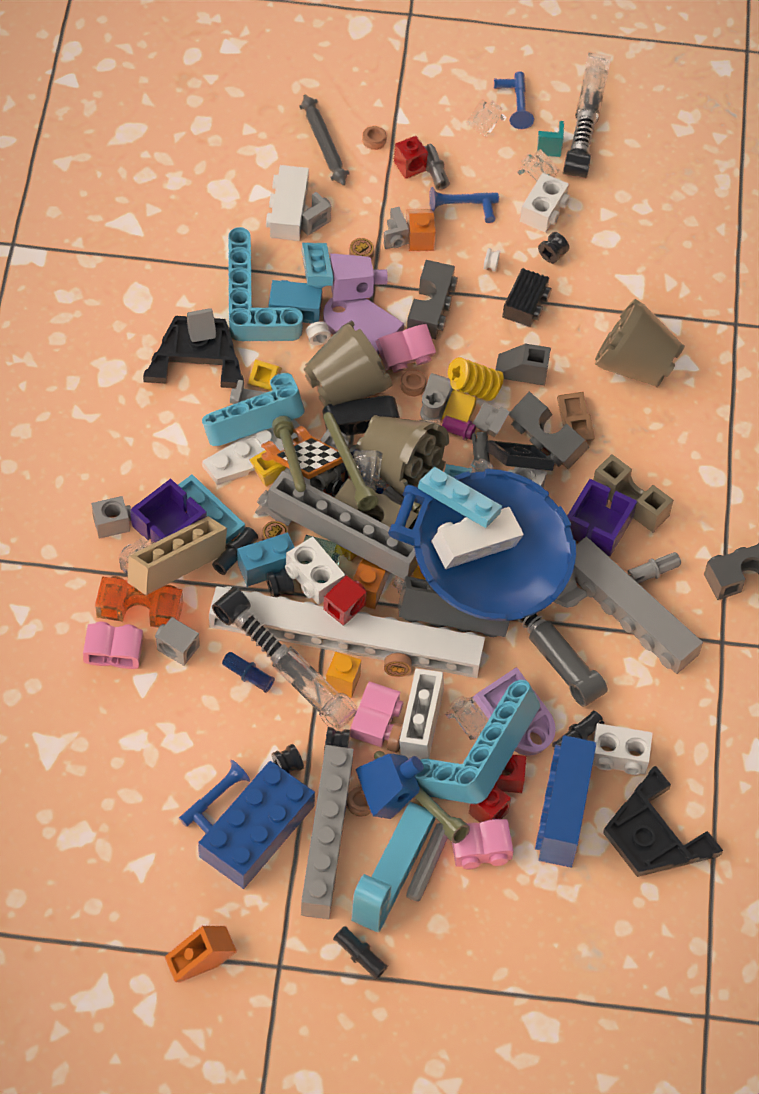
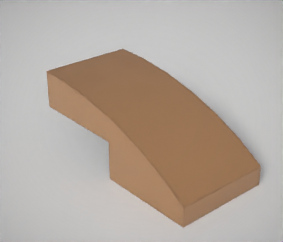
[557,392,595,441]

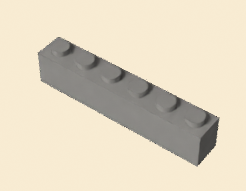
[268,471,418,580]
[573,537,703,674]
[301,745,354,920]

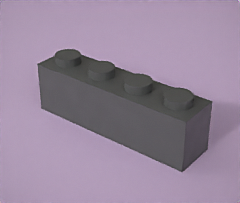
[398,576,510,637]

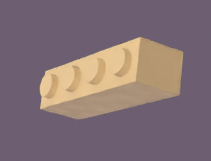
[127,516,227,595]

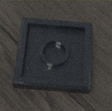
[485,440,555,471]

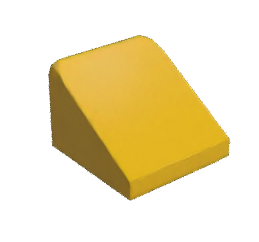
[248,359,282,391]
[442,390,476,422]
[249,450,286,487]

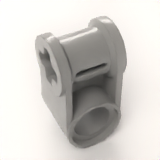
[420,373,454,423]

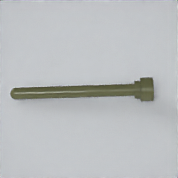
[323,412,378,511]
[272,416,306,492]
[374,751,470,843]

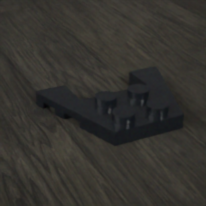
[143,315,244,388]
[603,766,723,877]

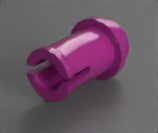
[442,415,476,441]

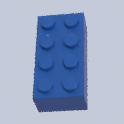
[535,735,597,868]
[198,760,315,890]

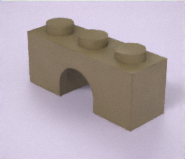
[593,454,674,533]
[335,478,418,530]

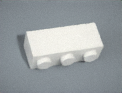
[266,165,309,241]
[432,507,524,569]
[399,668,444,760]

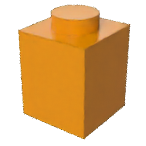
[326,651,362,698]

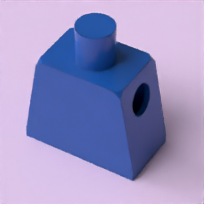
[355,753,424,819]

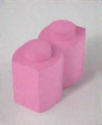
[376,324,436,373]
[83,621,143,669]
[350,681,403,747]
[451,819,513,869]

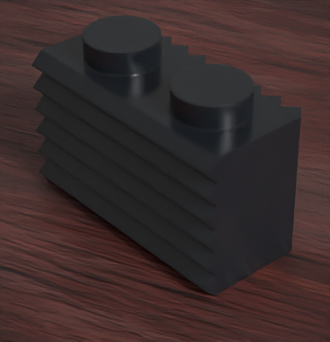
[502,268,552,327]

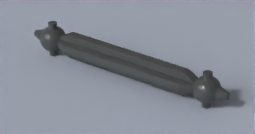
[299,94,350,186]

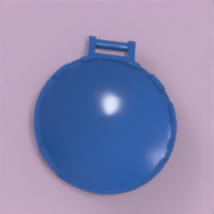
[388,469,576,621]

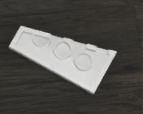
[202,419,300,485]

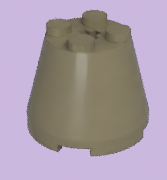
[595,299,685,388]
[303,320,393,407]
[356,415,449,496]

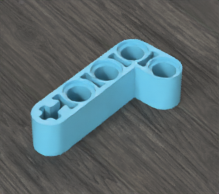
[202,373,305,446]

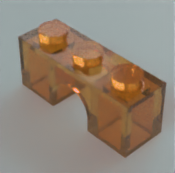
[95,576,183,628]

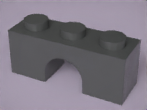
[407,259,458,340]
[508,391,589,470]
[704,543,759,600]

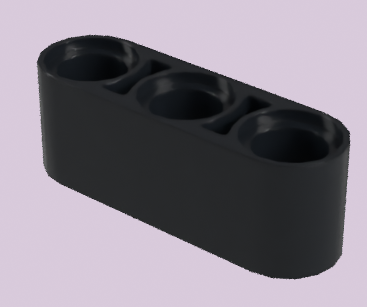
[322,395,400,436]

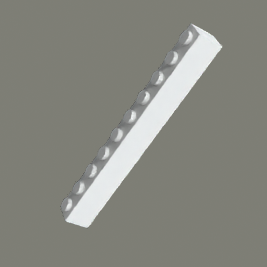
[209,586,485,678]

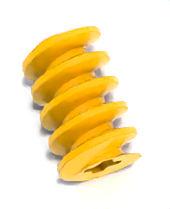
[447,357,504,401]

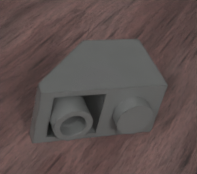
[496,343,551,386]

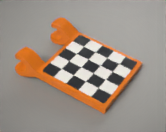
[261,426,343,479]

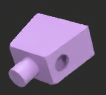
[330,254,388,301]

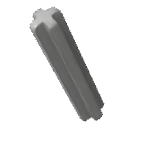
[406,823,448,902]

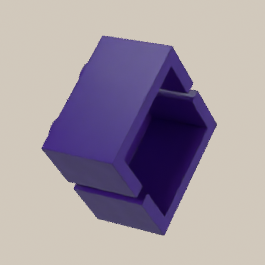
[130,478,207,544]
[567,478,637,557]

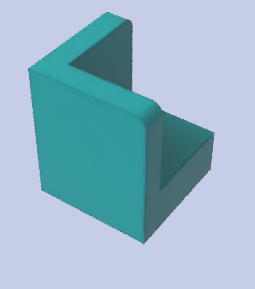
[537,120,564,157]

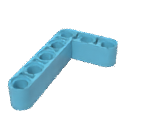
[228,227,303,341]
[415,680,540,804]
[351,802,436,933]

